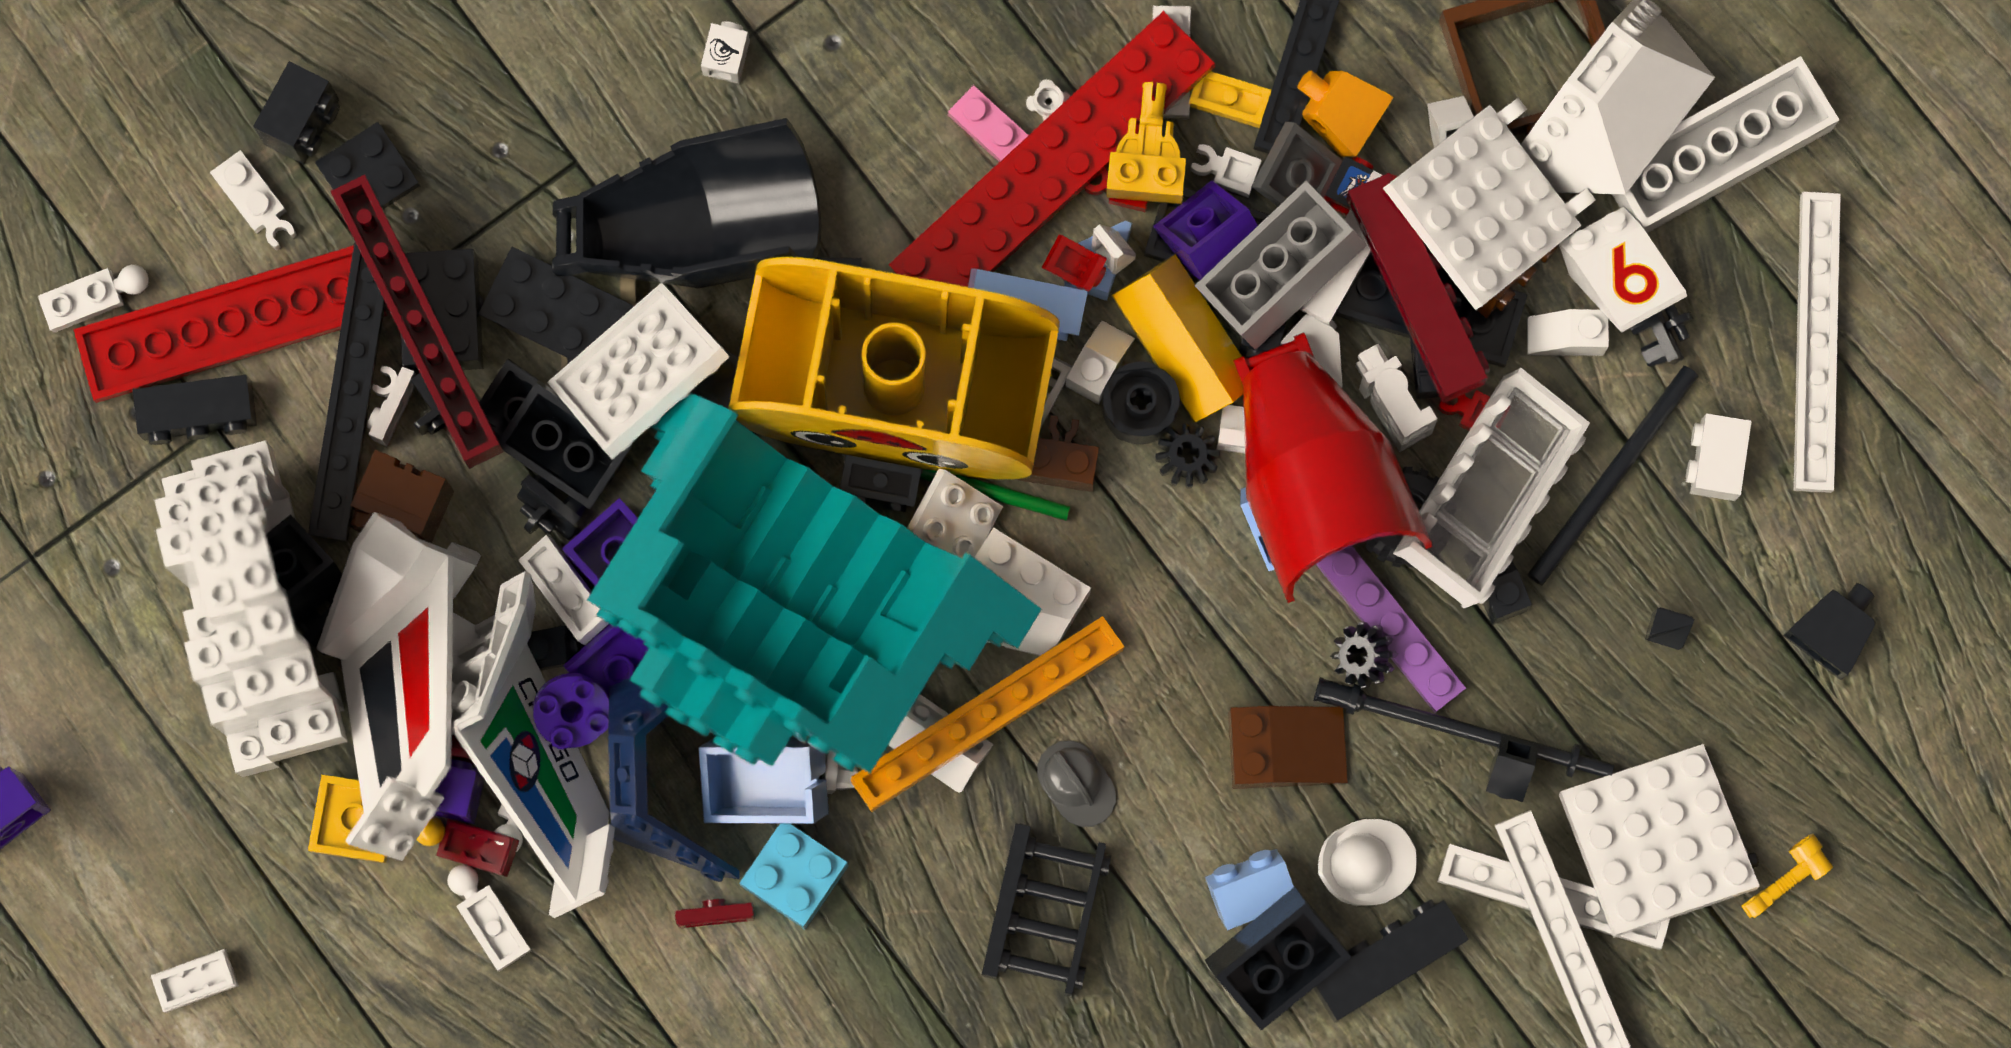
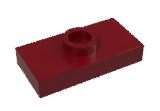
[436,819,520,877]
[675,899,755,929]

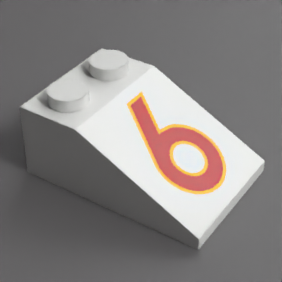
[1559,207,1687,333]

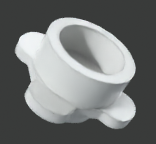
[1026,80,1070,121]

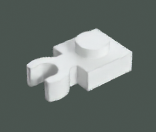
[1191,144,1262,197]

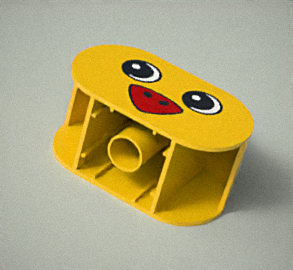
[728,257,1060,479]

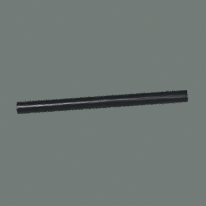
[1527,366,1699,586]

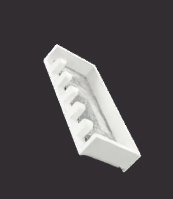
[1393,368,1590,608]

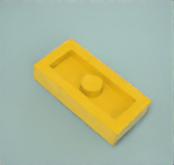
[1188,71,1271,128]

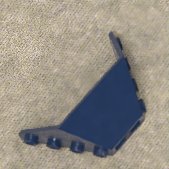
[608,678,740,882]

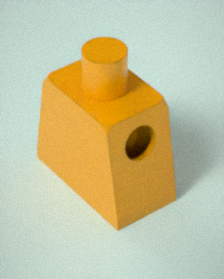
[1297,70,1394,157]

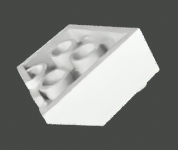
[974,528,1091,656]

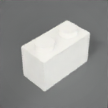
[1686,413,1751,501]

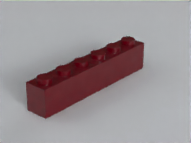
[1346,172,1490,403]

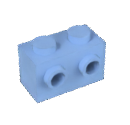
[1205,849,1294,930]

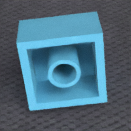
[740,823,848,930]

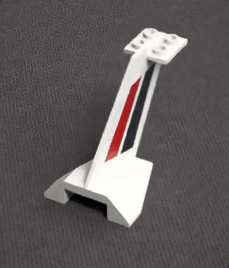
[317,512,481,861]

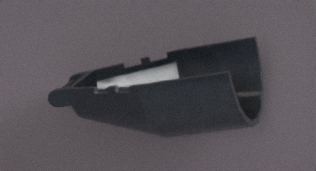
[552,118,822,288]

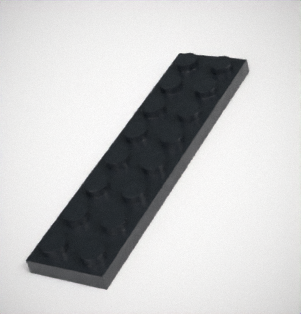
[478,247,757,435]

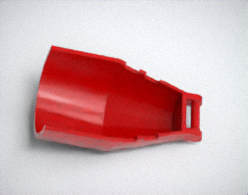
[1233,332,1433,603]

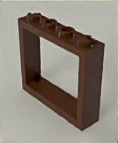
[1439,0,1605,136]

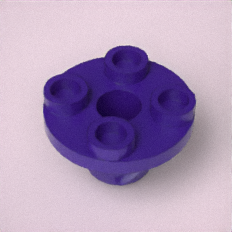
[533,673,609,749]

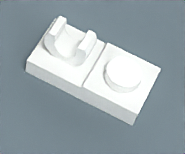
[367,366,416,447]

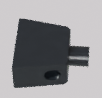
[1783,583,1876,680]

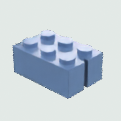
[699,738,829,824]

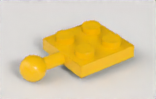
[308,775,445,864]

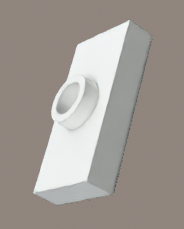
[151,949,239,1013]

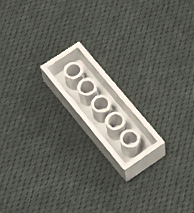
[1612,56,1839,233]

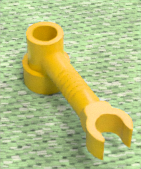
[1741,833,1833,918]

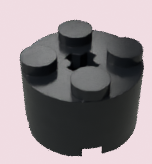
[1102,361,1180,445]

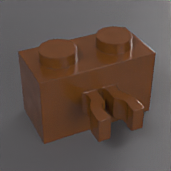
[1017,416,1099,492]

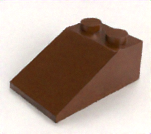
[1228,706,1348,789]

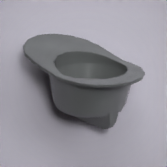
[1037,741,1116,827]

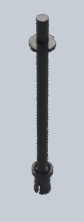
[1313,677,1614,777]

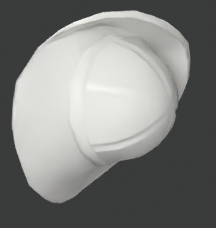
[1318,819,1417,906]

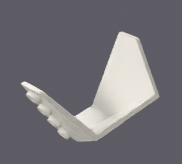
[1521,0,1715,194]

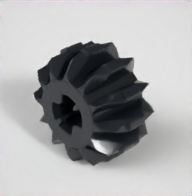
[1155,423,1220,489]
[1330,622,1398,688]

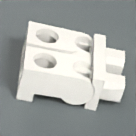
[1355,344,1438,452]

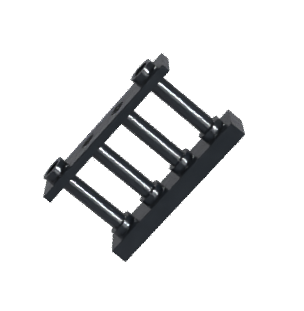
[982,823,1112,997]

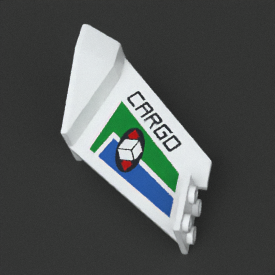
[451,571,615,918]

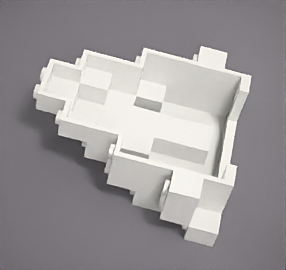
[155,441,348,777]

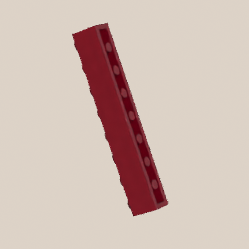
[330,174,504,469]

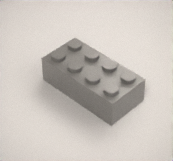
[1195,181,1367,350]

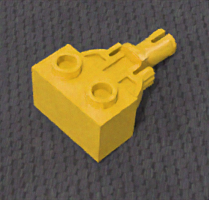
[1107,82,1186,204]

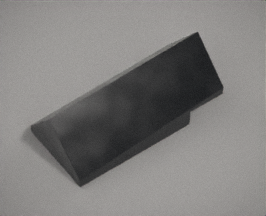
[479,358,632,509]

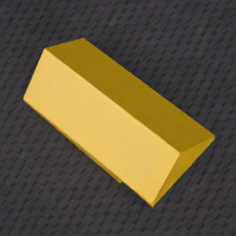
[1112,254,1243,423]

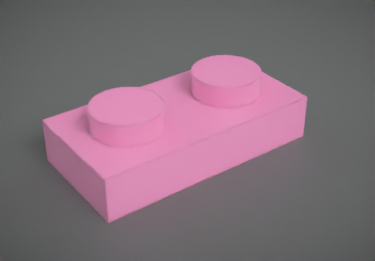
[948,85,1028,162]

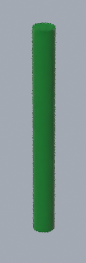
[921,469,1071,521]

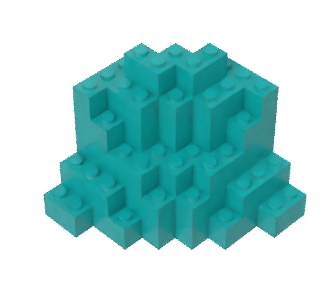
[587,393,1042,773]

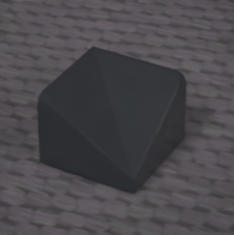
[1645,607,1694,650]

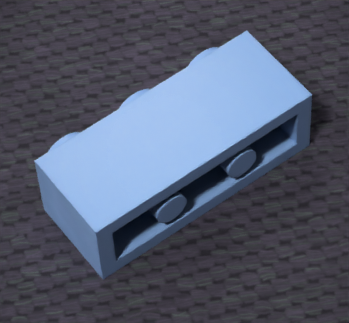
[968,268,1088,341]

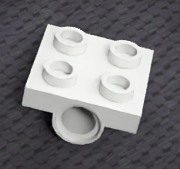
[907,469,1003,558]

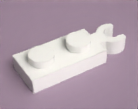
[210,150,297,250]

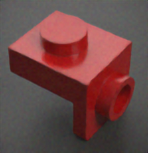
[1041,234,1107,292]

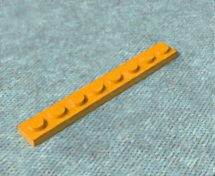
[850,616,1125,812]

